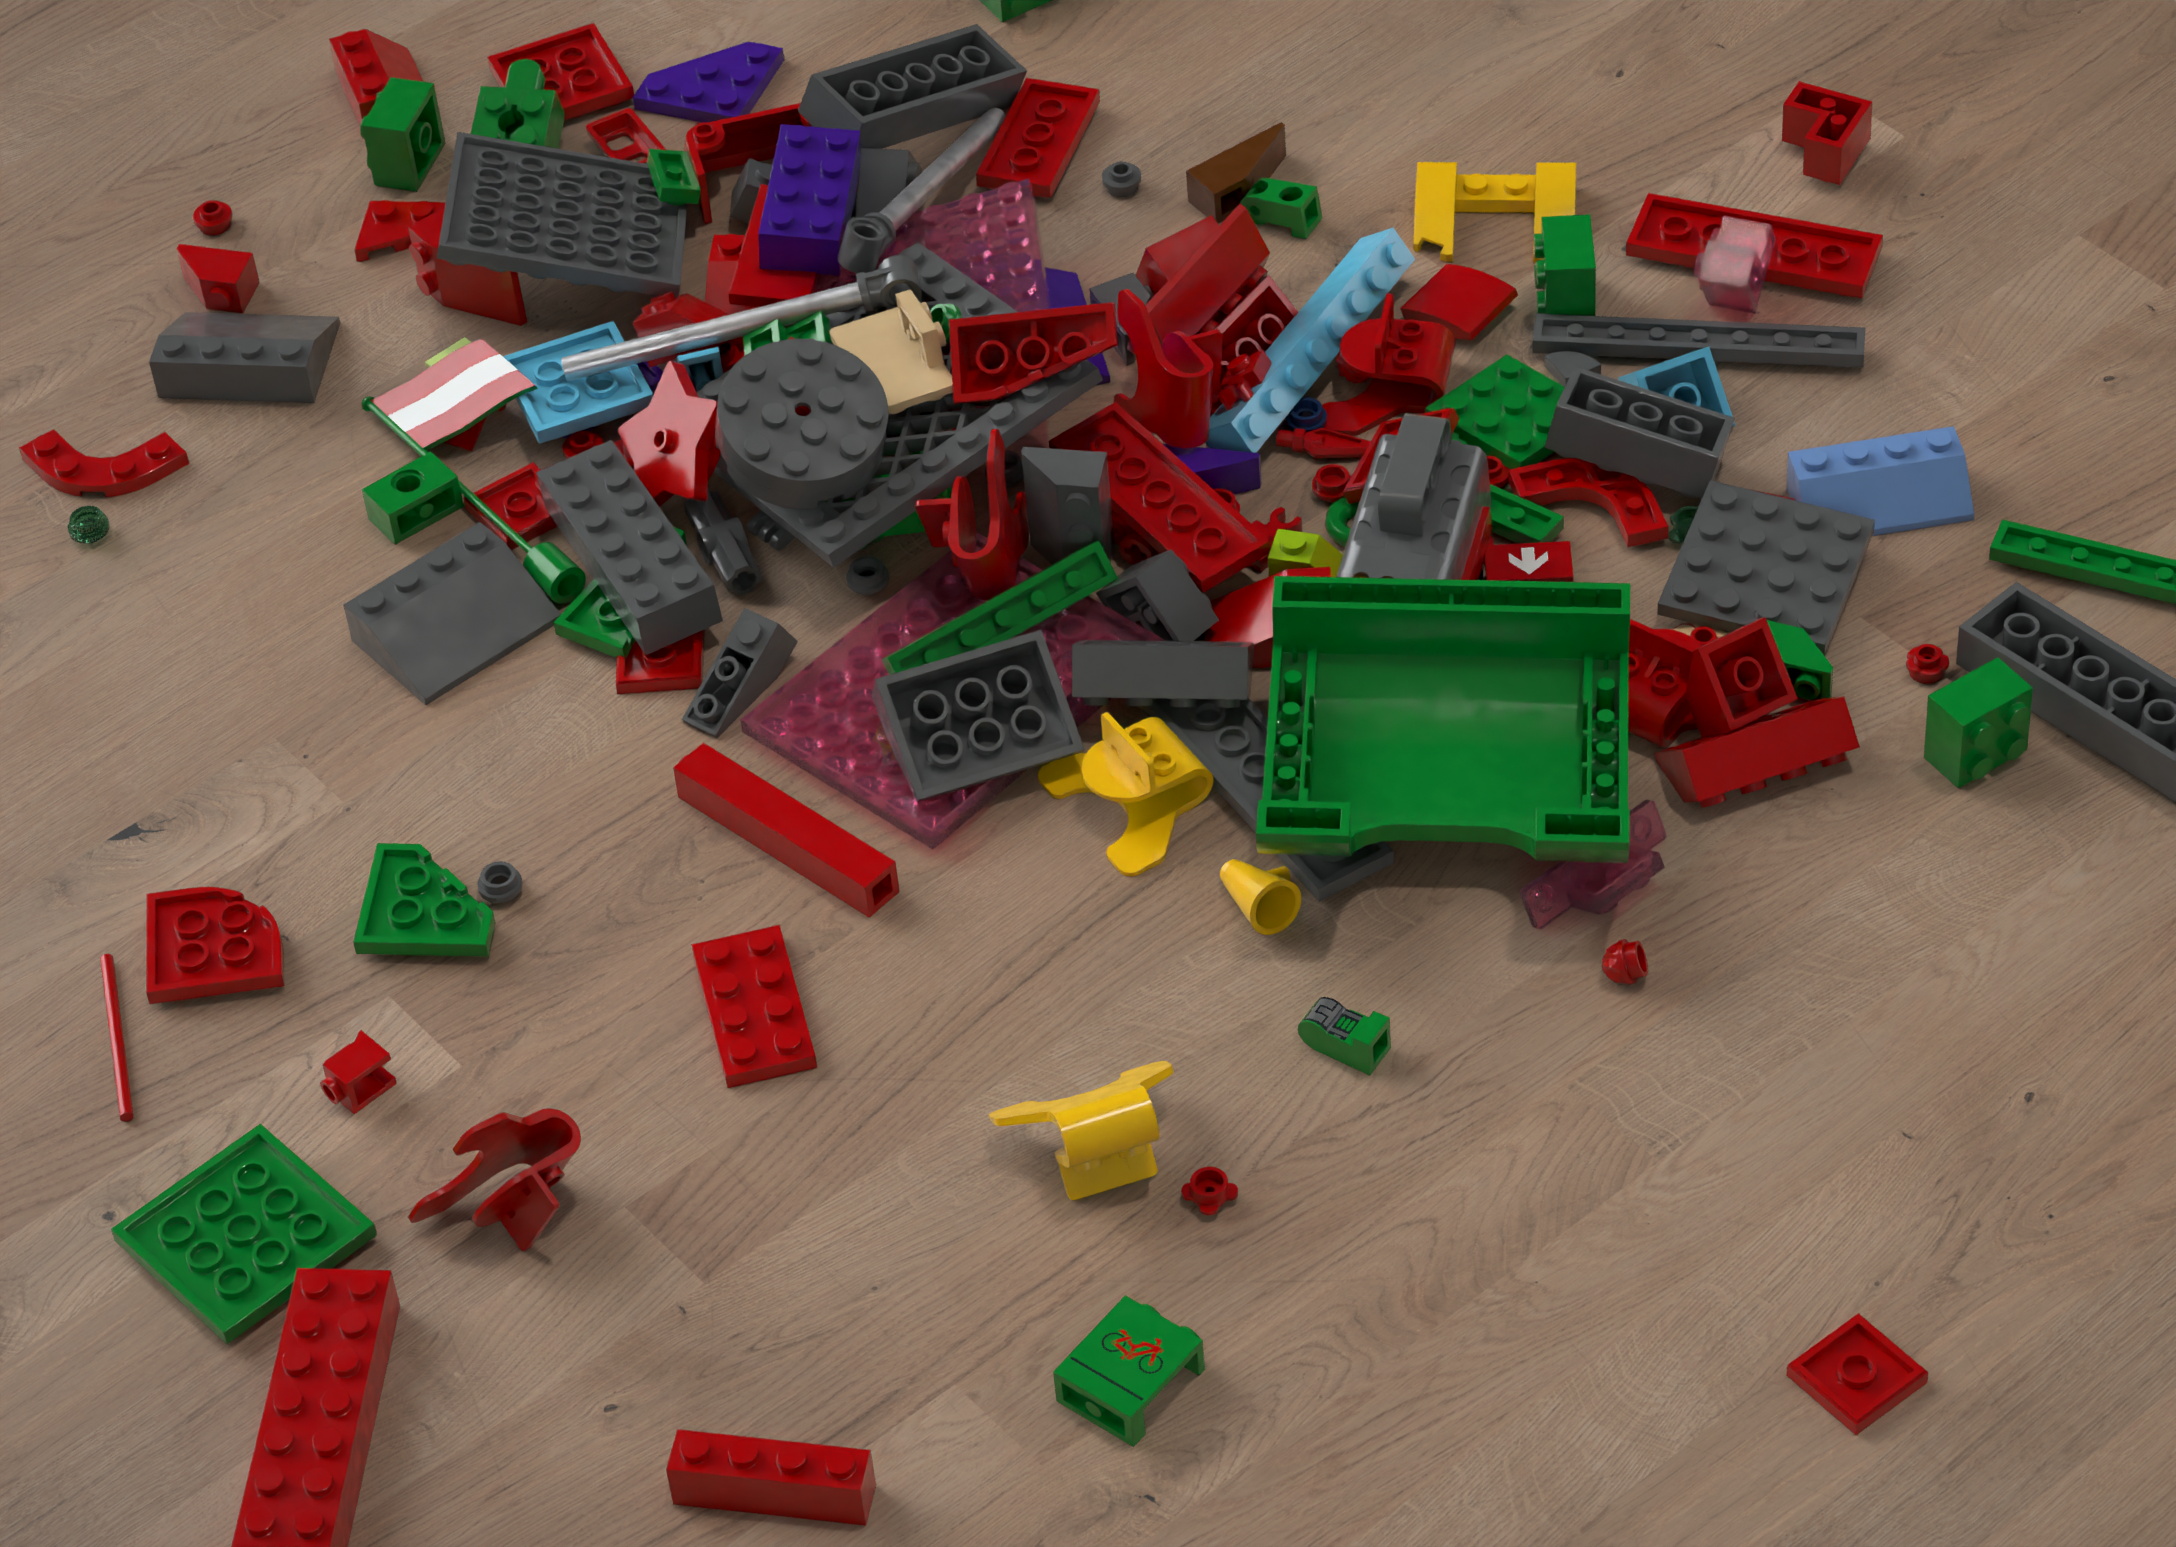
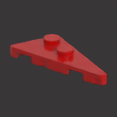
[354,200,446,262]

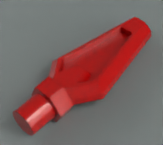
[1276,428,1371,458]

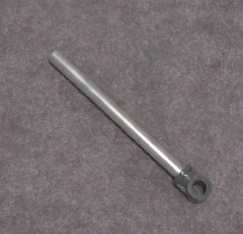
[837,108,1006,273]
[561,255,922,381]

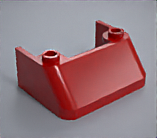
[684,103,857,224]

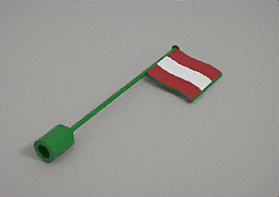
[361,339,586,604]

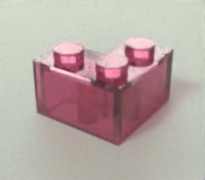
[1694,216,1776,314]

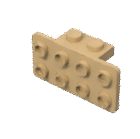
[830,289,953,414]

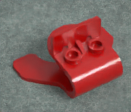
[1113,289,1223,448]
[1322,293,1456,436]
[915,429,1029,601]
[1628,619,1701,748]
[408,1108,581,1251]

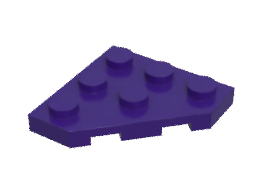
[633,41,784,122]

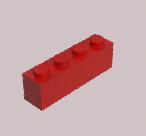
[666,1429,876,1526]

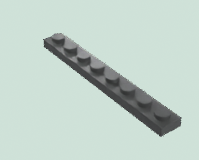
[1533,313,1866,367]

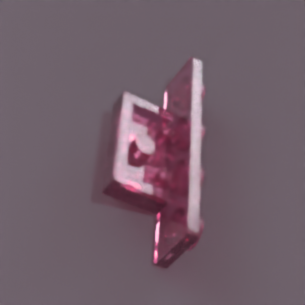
[1520,799,1667,929]

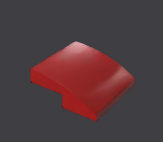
[1400,264,1518,340]

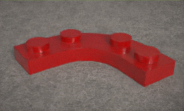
[19,429,189,497]
[1508,458,1669,547]

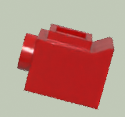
[320,1030,397,1114]

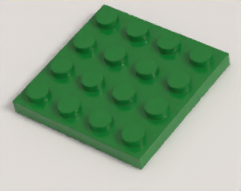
[111,1124,377,1344]

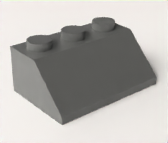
[1021,447,1115,565]

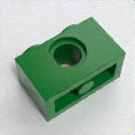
[361,451,464,545]

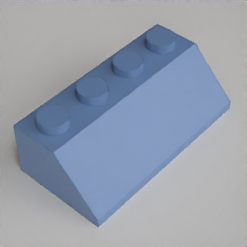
[1786,426,1974,536]

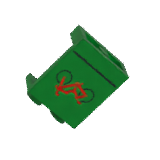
[1053,1295,1205,1447]

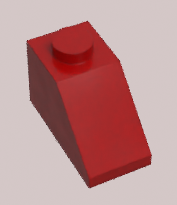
[177,244,260,314]

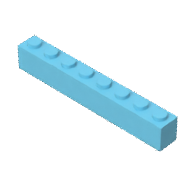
[1205,228,1415,453]

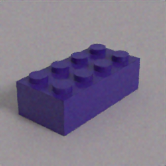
[758,124,861,276]

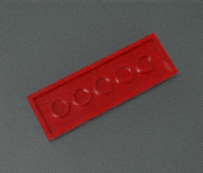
[1626,193,1883,299]
[1049,402,1271,593]

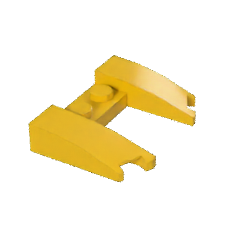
[1413,162,1576,263]

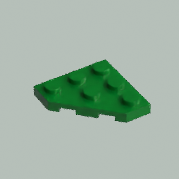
[353,843,496,957]

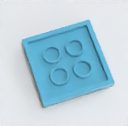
[503,321,653,444]

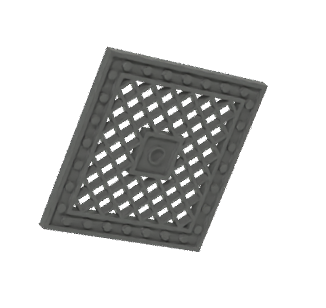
[696,242,1103,568]

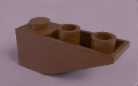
[1186,122,1286,224]

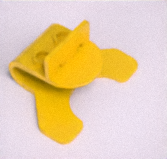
[1038,712,1214,877]
[989,1061,1174,1200]

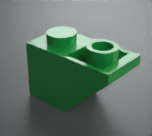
[1767,620,1833,700]

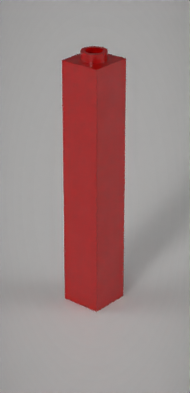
[673,742,900,918]

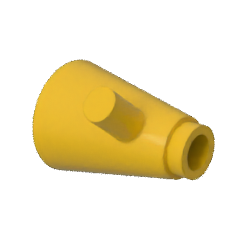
[1220,859,1301,935]

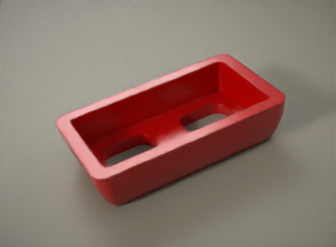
[586,108,666,164]

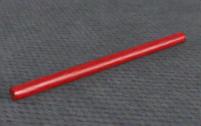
[100,954,134,1122]

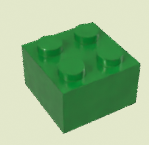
[360,77,446,192]
[1534,214,1596,316]
[1924,657,2033,788]

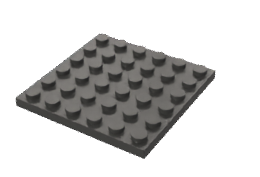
[437,132,687,298]

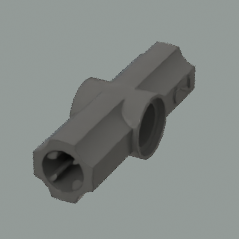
[684,490,762,596]

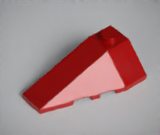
[949,302,1118,404]

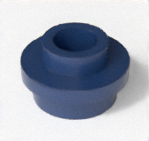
[1286,397,1327,432]

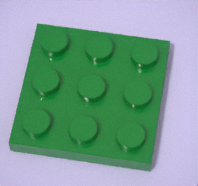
[1425,354,1565,469]

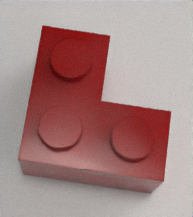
[1782,81,1873,185]

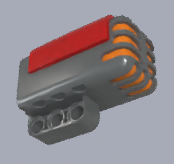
[1336,413,1492,580]

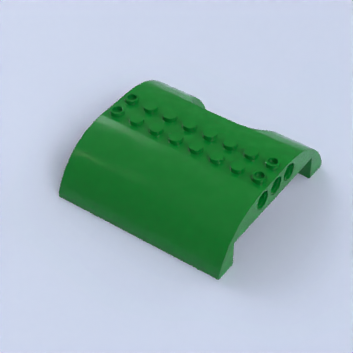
[1256,576,1630,863]

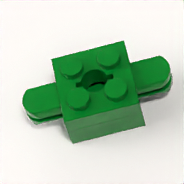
[471,59,565,149]

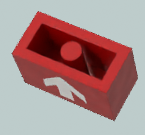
[1484,541,1574,582]

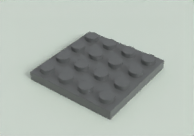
[1657,480,1875,656]

